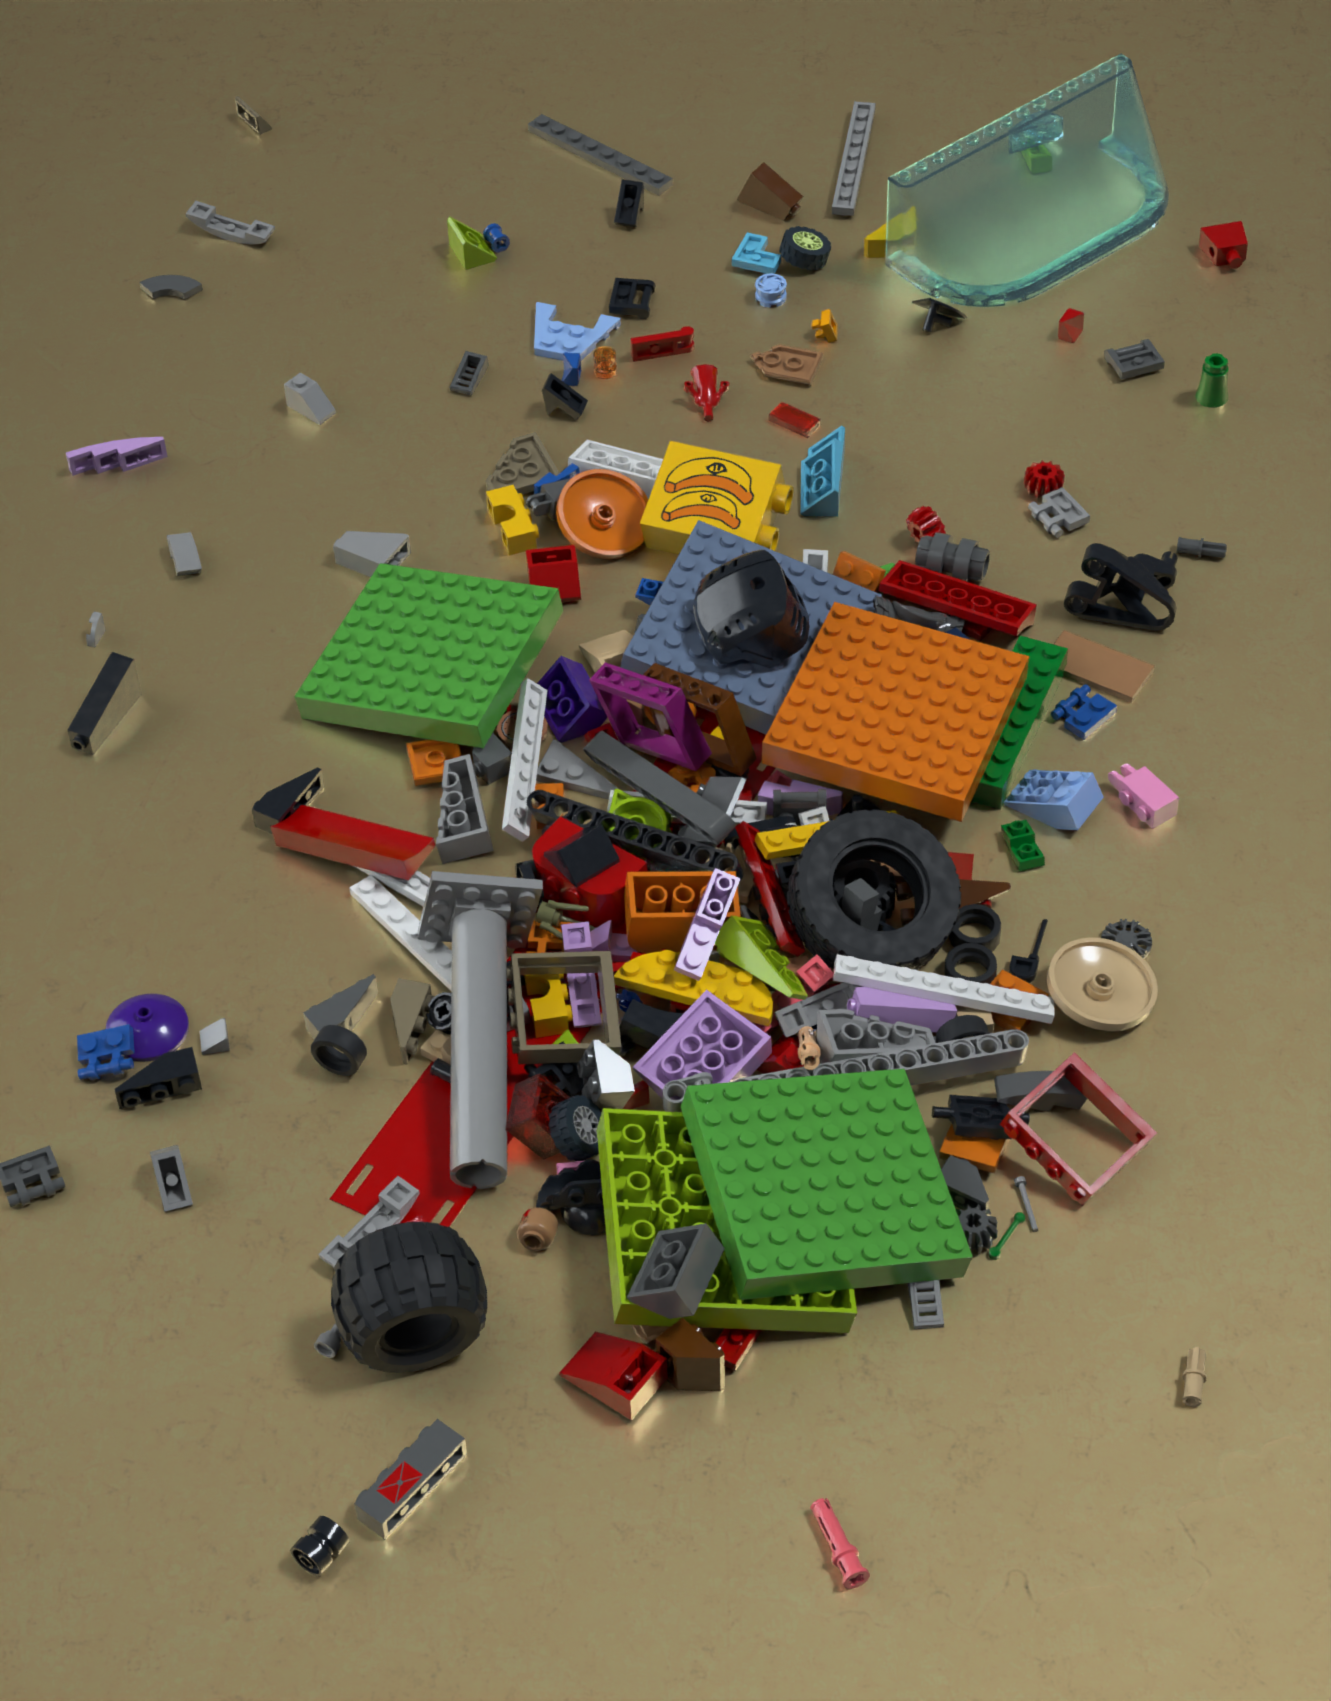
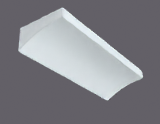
[568,440,663,500]

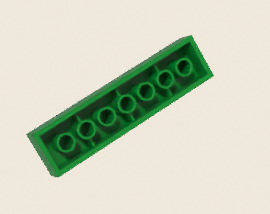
[971,636,1068,810]

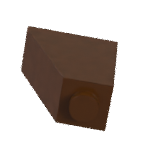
[737,162,804,221]

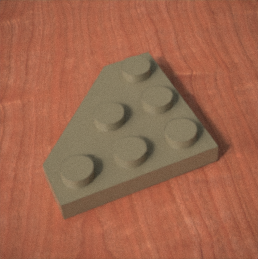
[486,432,560,494]

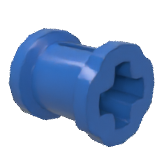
[483,223,510,253]

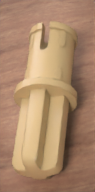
[1182,1347,1207,1407]

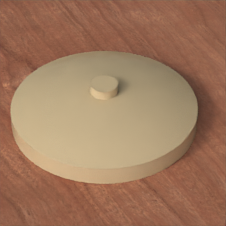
[1047,937,1158,1031]

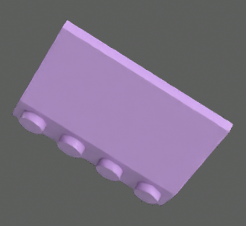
[633,990,772,1100]

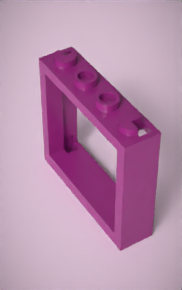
[589,662,712,771]

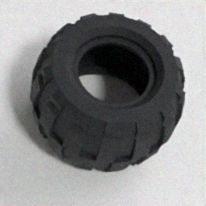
[331,1222,487,1373]

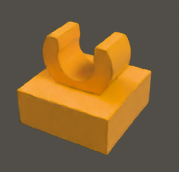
[812,309,838,343]

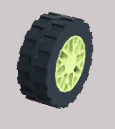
[779,226,831,270]

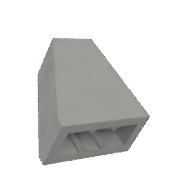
[333,531,411,577]

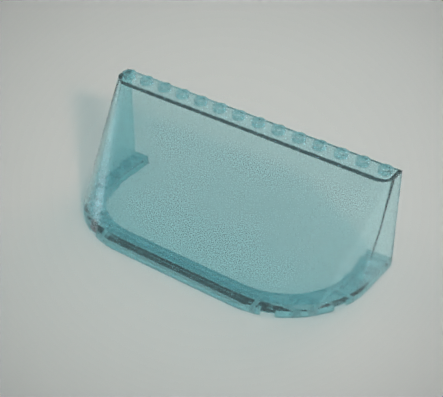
[885,53,1169,307]

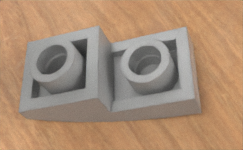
[167,532,202,576]

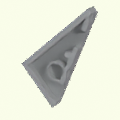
[536,739,619,800]

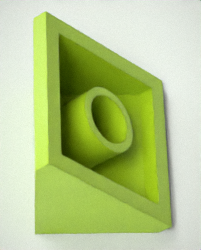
[447,216,497,270]

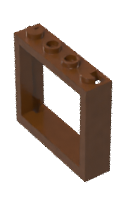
[643,663,757,776]

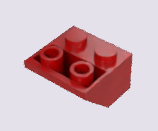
[526,545,581,602]

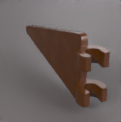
[895,879,1011,926]

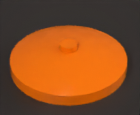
[556,469,648,560]

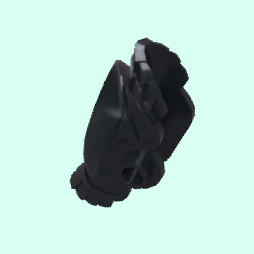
[536,1159,606,1235]

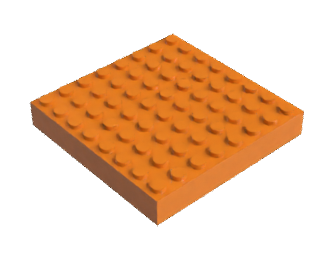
[762,602,1029,822]

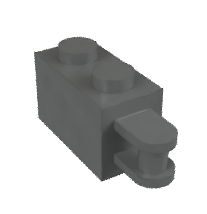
[526,478,571,521]

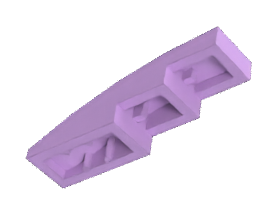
[66,436,168,476]

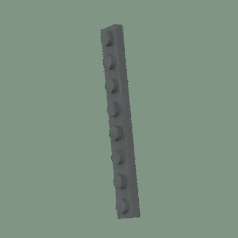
[528,114,673,196]

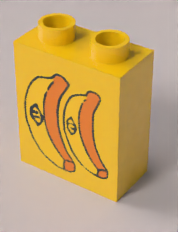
[640,441,794,555]

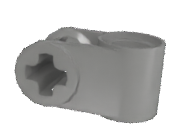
[663,1072,713,1112]

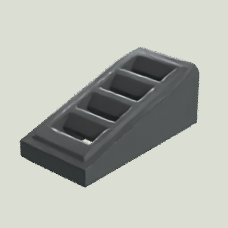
[449,351,489,396]

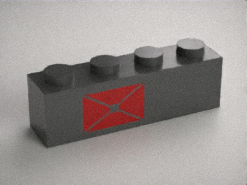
[354,1419,467,1540]

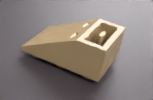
[579,630,633,673]

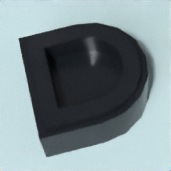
[1009,955,1039,983]

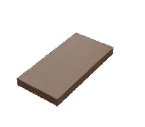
[1054,630,1155,703]

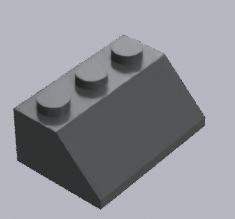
[677,777,746,864]
[627,1223,724,1319]

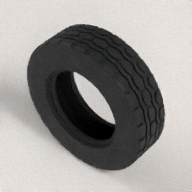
[787,810,961,970]

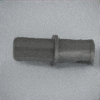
[1177,537,1227,558]

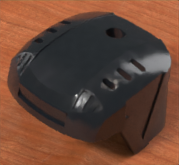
[693,550,810,668]

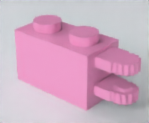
[1108,763,1179,829]

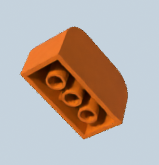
[624,871,741,953]

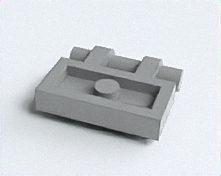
[1028,487,1090,538]

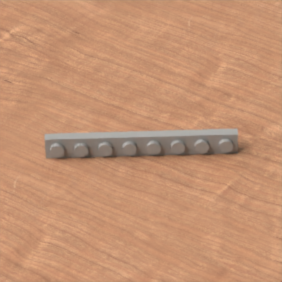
[832,101,876,216]

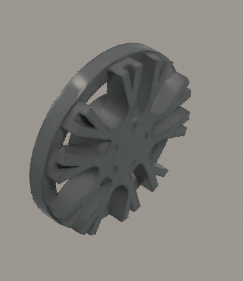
[1101,919,1152,959]

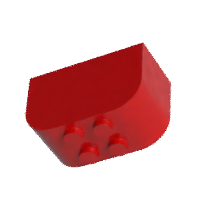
[532,816,647,929]

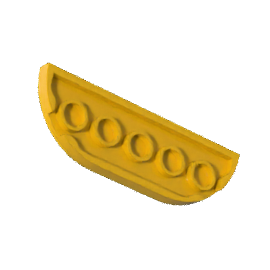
[614,950,773,1027]

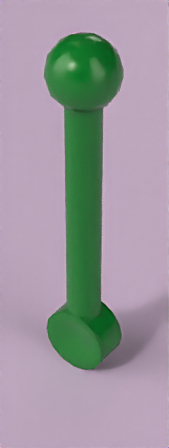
[989,1212,1025,1260]

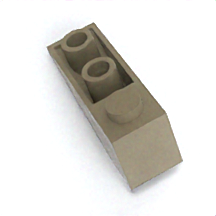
[390,978,435,1065]

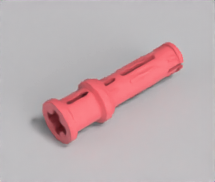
[810,1498,870,1589]

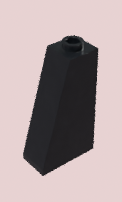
[68,652,142,755]

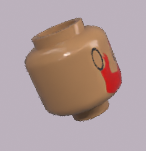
[517,1208,558,1251]

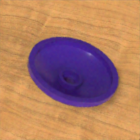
[106,993,189,1062]

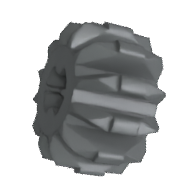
[956,1203,998,1254]

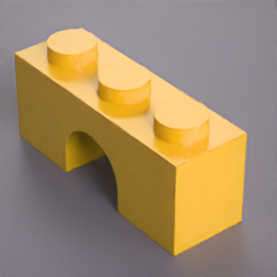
[486,484,539,556]
[523,974,573,1038]

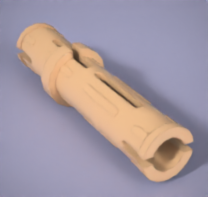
[798,1026,821,1070]

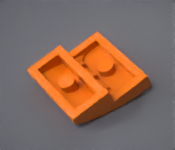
[939,1124,1009,1173]

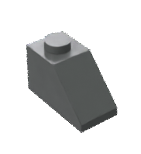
[472,733,512,785]
[941,1155,989,1211]

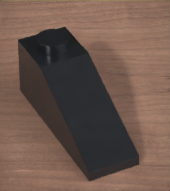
[252,767,324,834]

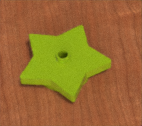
[606,789,682,862]

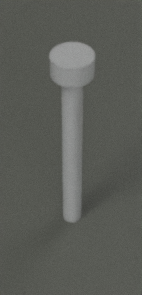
[1014,1176,1038,1232]

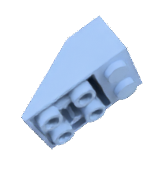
[1004,769,1104,830]

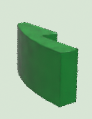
[1001,820,1045,871]

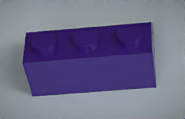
[537,656,608,743]

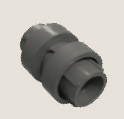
[915,532,990,583]

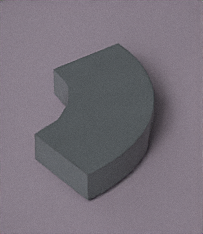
[139,275,203,300]

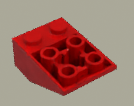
[559,1331,668,1421]

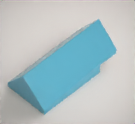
[800,426,845,516]

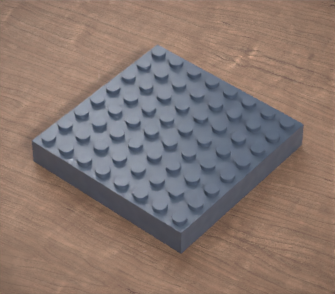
[620,520,882,734]

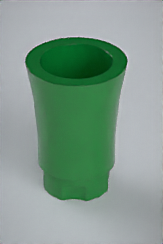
[1195,353,1229,408]

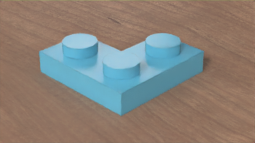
[732,232,781,274]

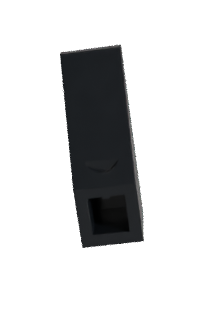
[115,1047,202,1109]

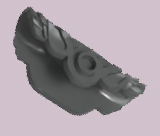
[873,595,965,632]

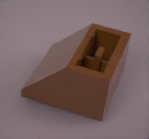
[656,1317,725,1391]

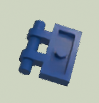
[1051,684,1117,740]
[77,1024,134,1080]

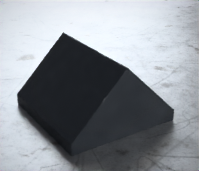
[544,825,620,888]

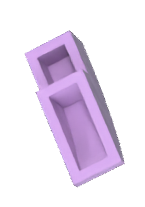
[758,779,843,816]

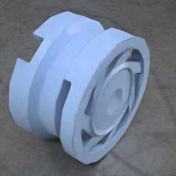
[755,273,787,308]

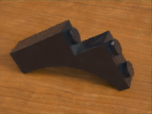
[619,999,684,1049]

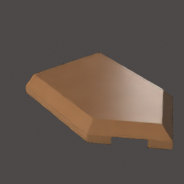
[750,344,823,385]

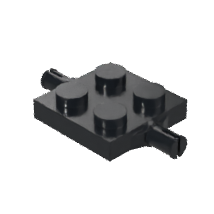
[932,1095,1030,1140]

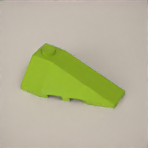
[715,915,808,1000]

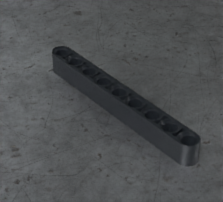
[526,790,744,882]

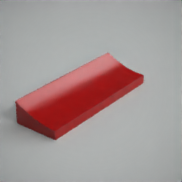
[879,560,1037,636]
[270,805,436,880]

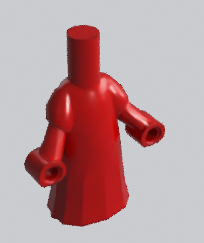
[684,364,730,422]

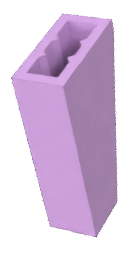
[847,987,957,1032]

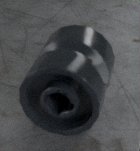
[290,1516,350,1576]

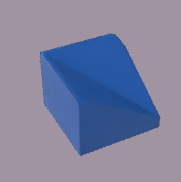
[562,352,582,386]

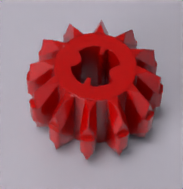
[1024,460,1065,498]
[906,506,946,543]

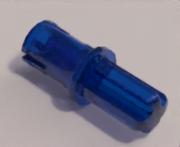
[616,989,643,1013]

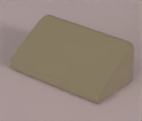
[235,96,272,135]

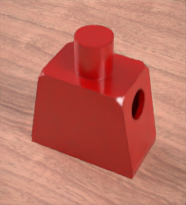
[1199,221,1248,269]

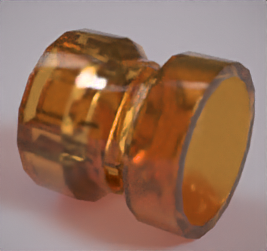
[593,346,617,379]

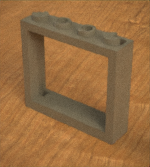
[506,951,621,1064]

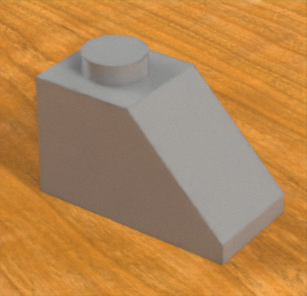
[284,373,336,425]
[150,1145,193,1212]

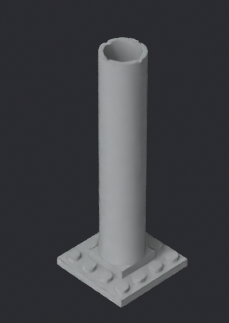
[418,871,543,1189]

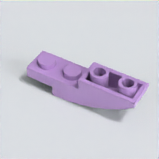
[674,868,740,981]

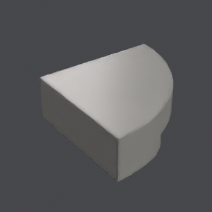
[86,611,106,647]

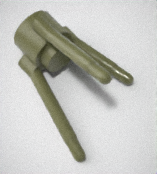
[536,900,597,941]

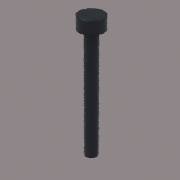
[1028,919,1048,960]

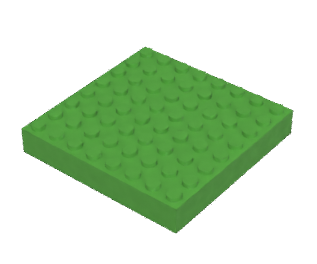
[294,563,564,748]
[681,1068,973,1300]

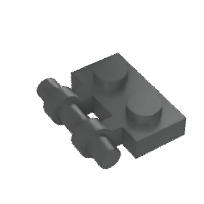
[0,1145,66,1207]

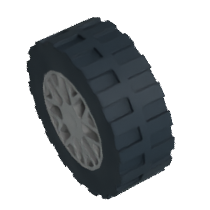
[549,1095,601,1161]

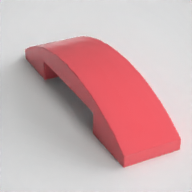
[752,955,834,1034]

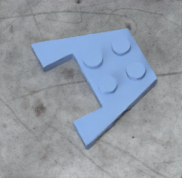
[534,302,621,361]

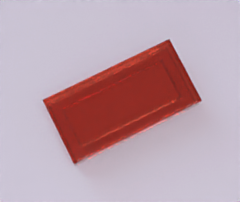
[769,402,821,438]

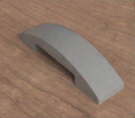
[186,201,275,244]
[774,982,864,1038]
[318,1176,420,1268]

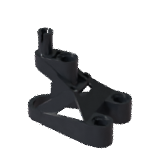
[1064,543,1178,631]

